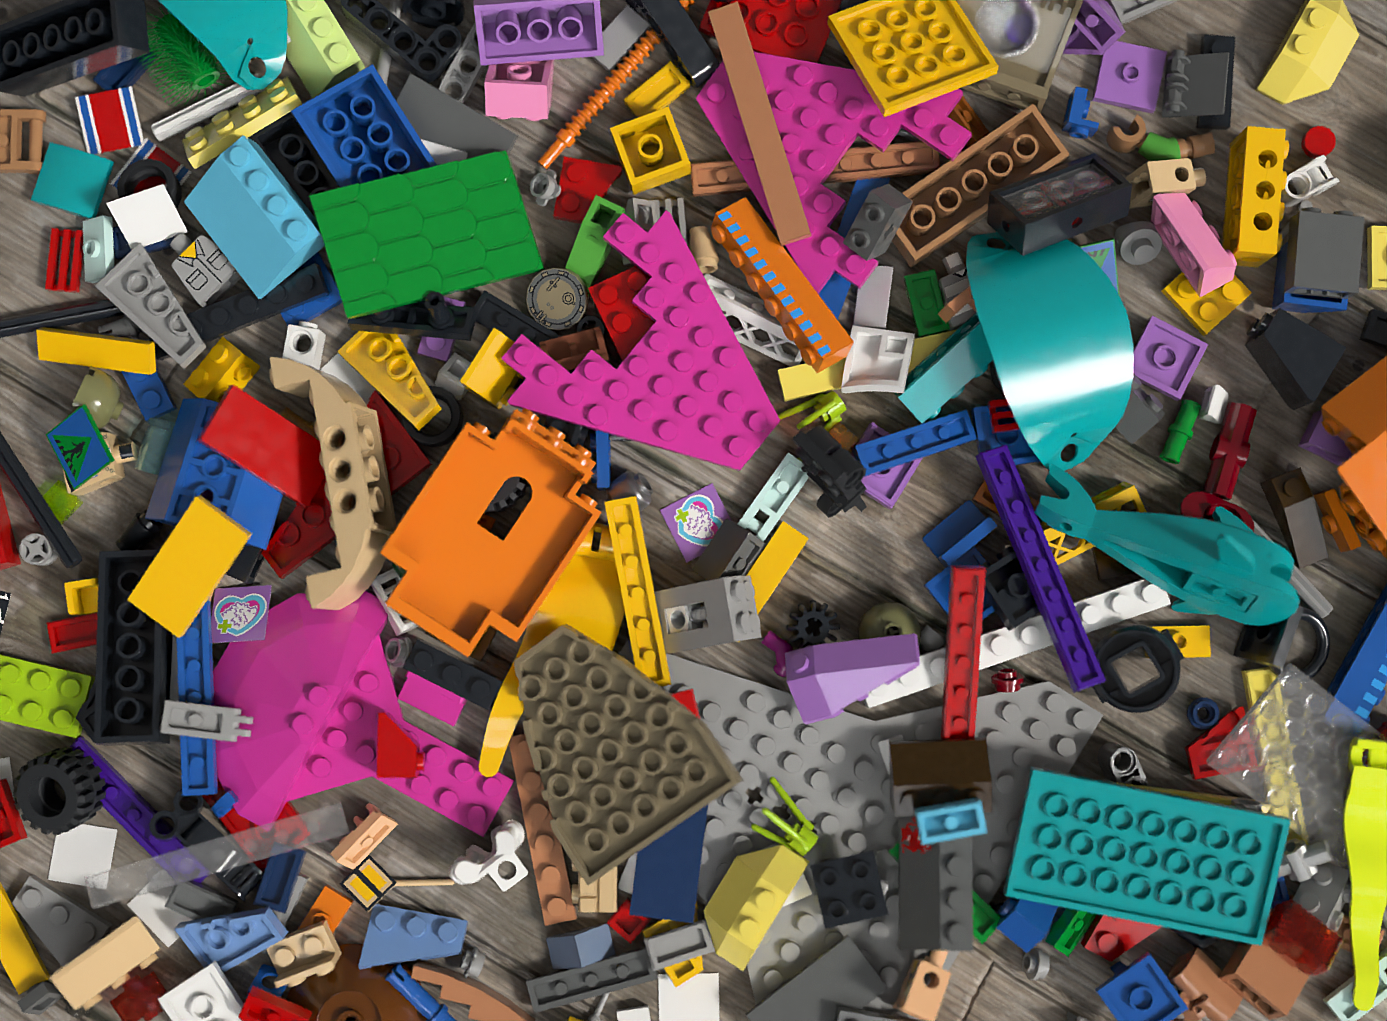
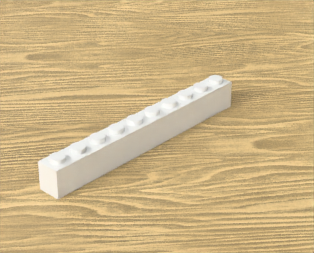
[864,578,1171,708]

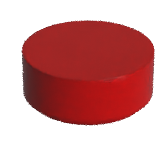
[1301,126,1336,159]

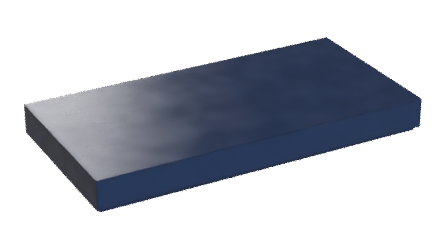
[629,805,708,923]

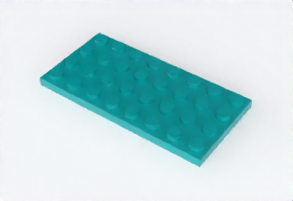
[1004,767,1291,946]

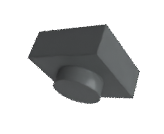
[17,982,64,1015]

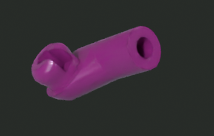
[761,630,793,677]

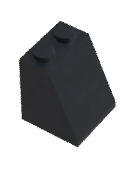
[1245,308,1347,410]

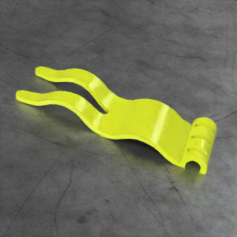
[1343,737,1387,1011]

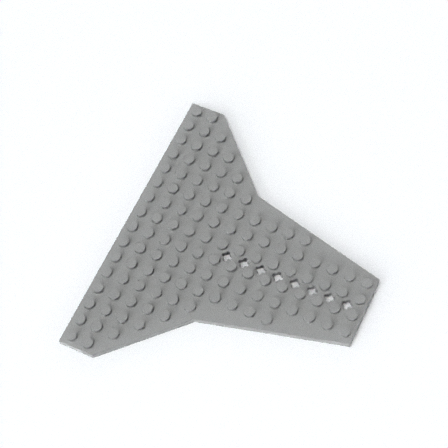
[618,640,1103,1020]

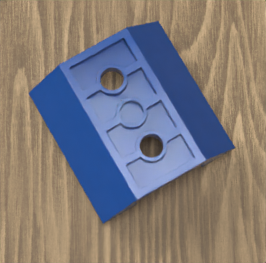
[145,398,303,550]

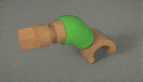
[1107,114,1215,161]

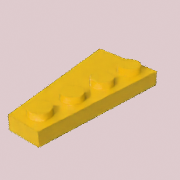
[337,331,441,431]

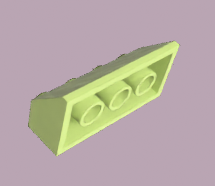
[286,0,365,98]

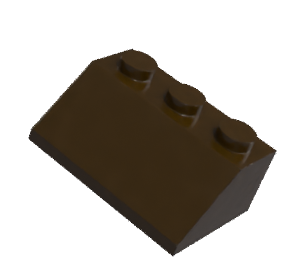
[889,737,992,817]

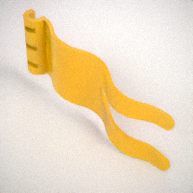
[479,523,625,777]

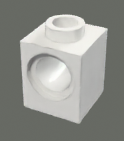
[282,321,326,370]

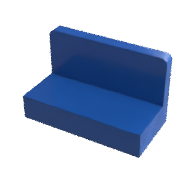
[922,500,997,568]

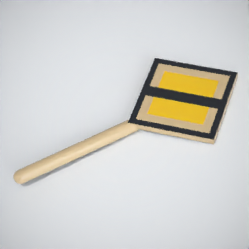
[340,855,455,913]

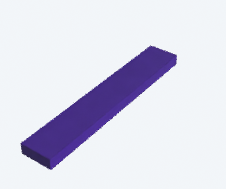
[70,737,212,884]

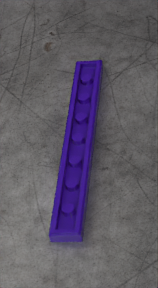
[975,444,1106,693]

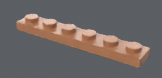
[509,733,577,926]

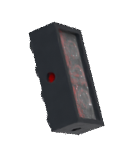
[987,153,1132,256]

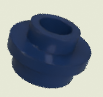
[1187,697,1219,729]

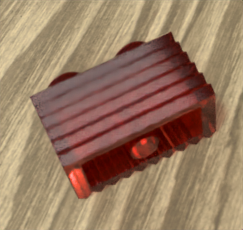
[1264,899,1344,975]

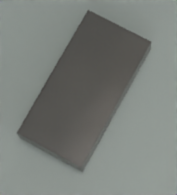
[164,875,239,920]

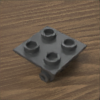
[1162,50,1229,118]

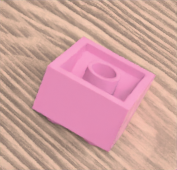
[484,60,554,121]

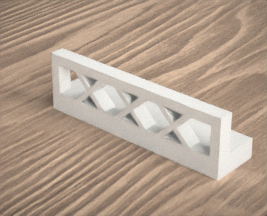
[704,273,802,367]

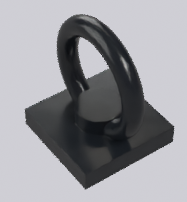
[1233,605,1330,683]

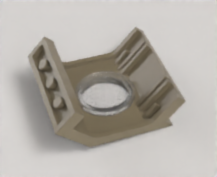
[956,0,1083,113]

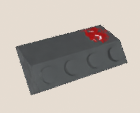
[898,816,973,951]

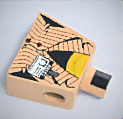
[893,950,951,1021]

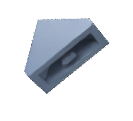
[546,923,616,970]

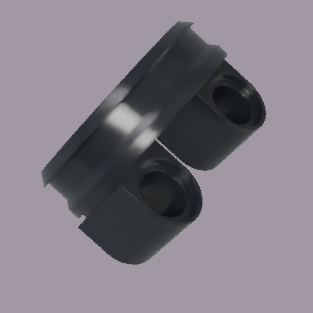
[1092,624,1184,713]

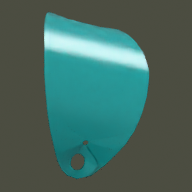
[159,0,288,90]
[966,232,1133,471]

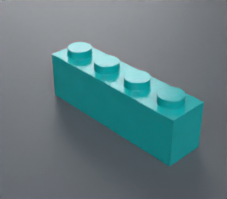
[893,312,993,423]

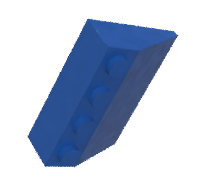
[291,64,437,188]

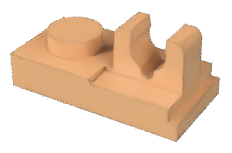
[330,803,398,870]

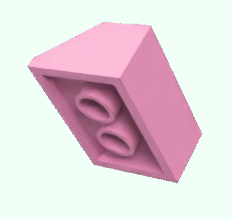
[1151,193,1237,297]

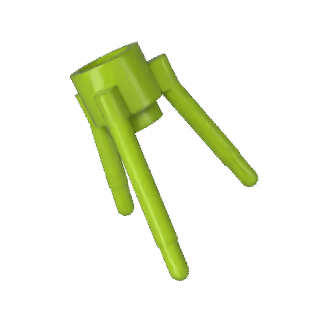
[778,390,846,462]
[751,777,818,856]

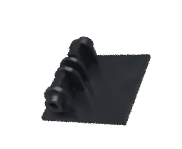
[810,850,889,929]

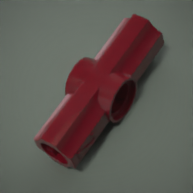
[1203,402,1257,500]

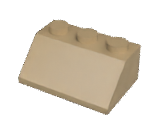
[49,916,161,1011]

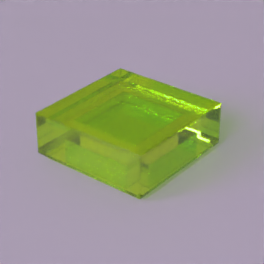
[43,480,84,525]

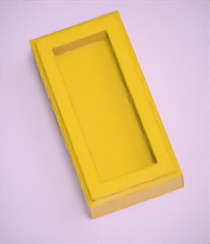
[623,61,691,118]

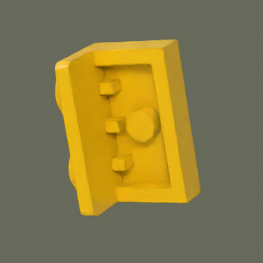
[183,336,260,402]

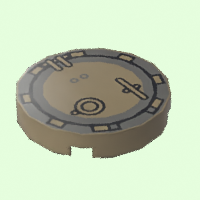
[526,267,589,330]

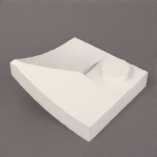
[841,325,915,393]

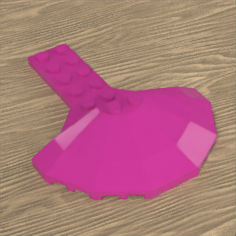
[213,591,515,837]

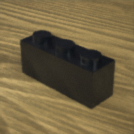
[403,639,504,711]

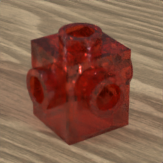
[110,971,167,1021]

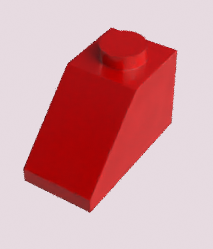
[377,712,425,778]

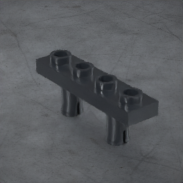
[347,292,478,341]

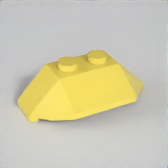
[1256,0,1359,105]
[703,844,810,971]

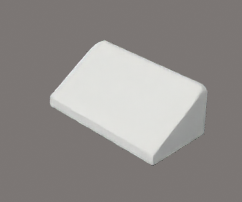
[853,266,893,330]

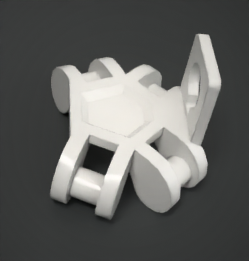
[449,820,528,891]

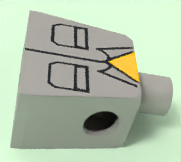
[170,233,242,307]

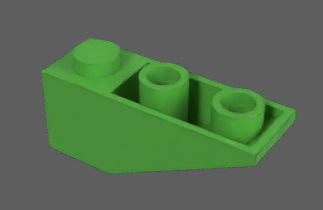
[565,195,625,296]

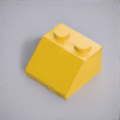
[460,328,525,410]

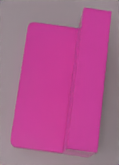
[397,670,468,726]

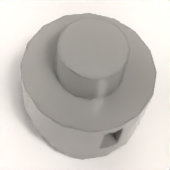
[1114,221,1162,265]

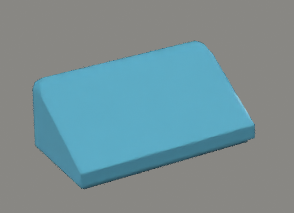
[914,798,987,845]

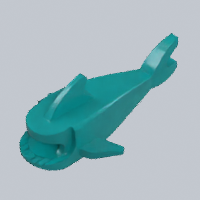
[1034,464,1299,626]

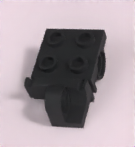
[792,426,867,518]

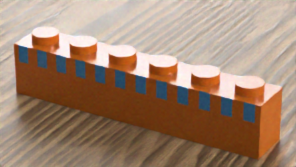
[711,197,854,373]

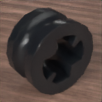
[577,316,606,339]

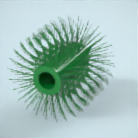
[137,6,232,106]

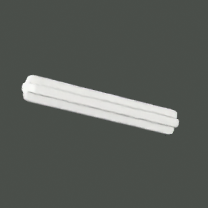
[151,73,266,141]

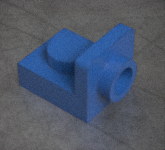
[1061,86,1099,139]

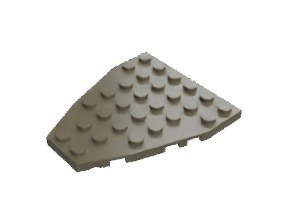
[514,624,743,885]

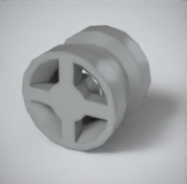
[19,534,58,566]

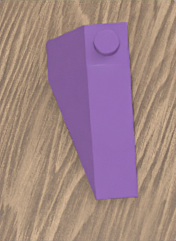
[785,633,920,724]

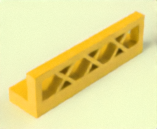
[1040,481,1146,565]

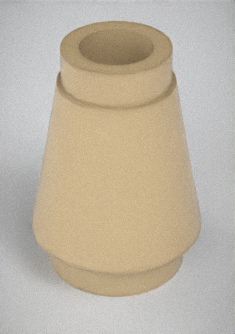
[689,226,720,275]

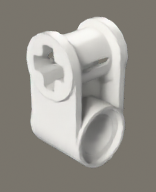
[1281,155,1340,207]

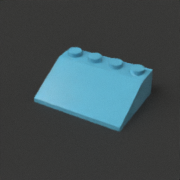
[184,135,325,299]

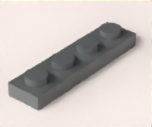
[526,947,658,1013]

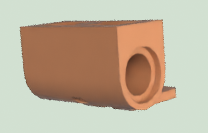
[1168,947,1243,1021]

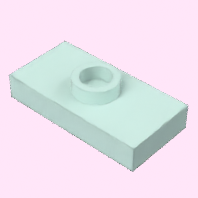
[83,215,114,283]

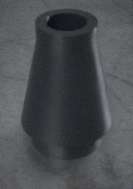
[116,510,163,551]

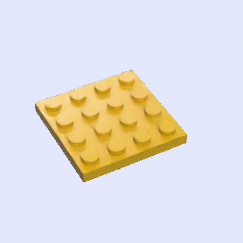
[827,0,998,117]

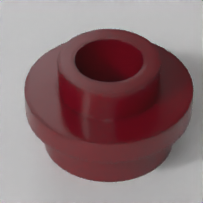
[991,668,1023,693]

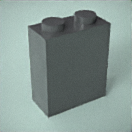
[1284,207,1364,299]

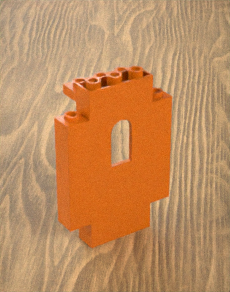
[379,408,602,657]

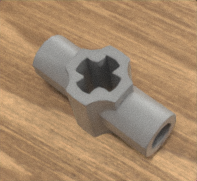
[1278,838,1333,882]

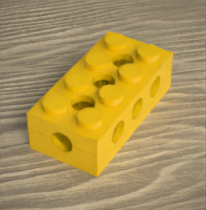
[1222,126,1289,268]

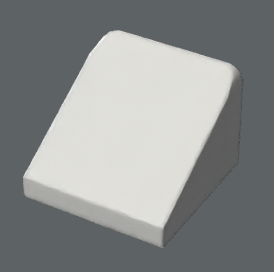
[435,353,471,400]
[1199,384,1229,424]

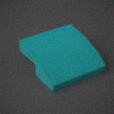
[31,142,114,219]

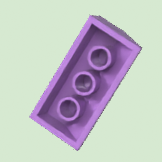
[474,0,604,65]

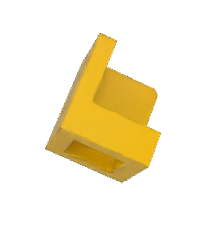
[64,578,98,615]

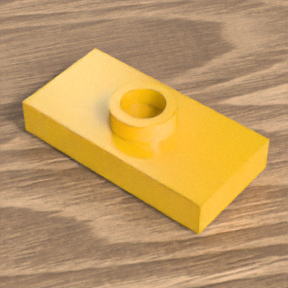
[1145,625,1211,658]

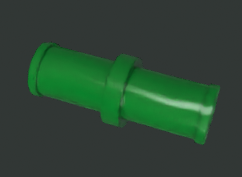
[1159,399,1202,464]

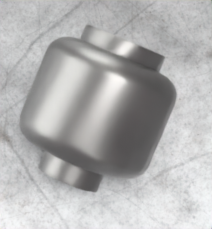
[605,471,653,512]

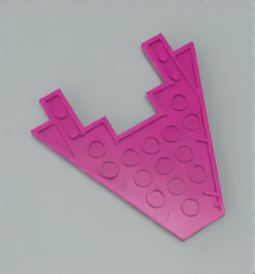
[696,52,972,294]
[501,210,780,471]

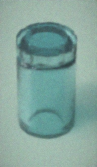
[134,417,175,475]

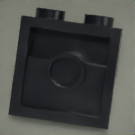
[980,545,1040,631]

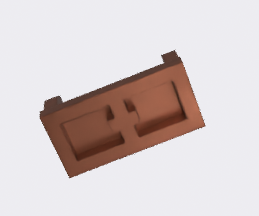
[539,326,609,371]

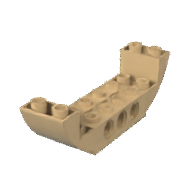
[269,357,397,610]

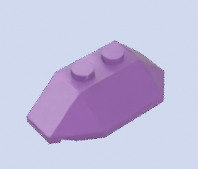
[1019,0,1126,55]

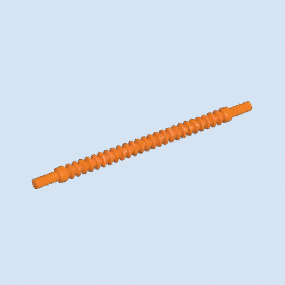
[537,0,694,170]

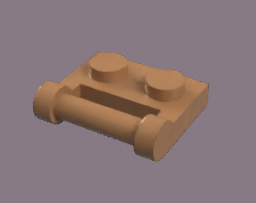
[0,109,46,175]

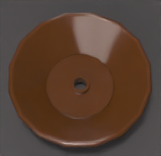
[286,944,426,1021]

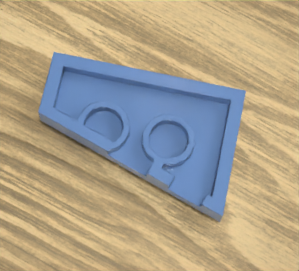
[358,904,468,969]
[174,907,288,973]

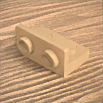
[266,920,342,988]

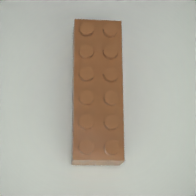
[892,104,1070,268]

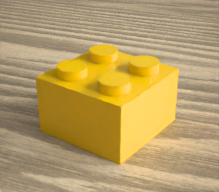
[610,106,691,195]

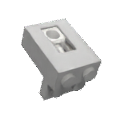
[655,575,761,654]

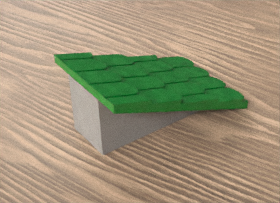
[309,150,545,319]

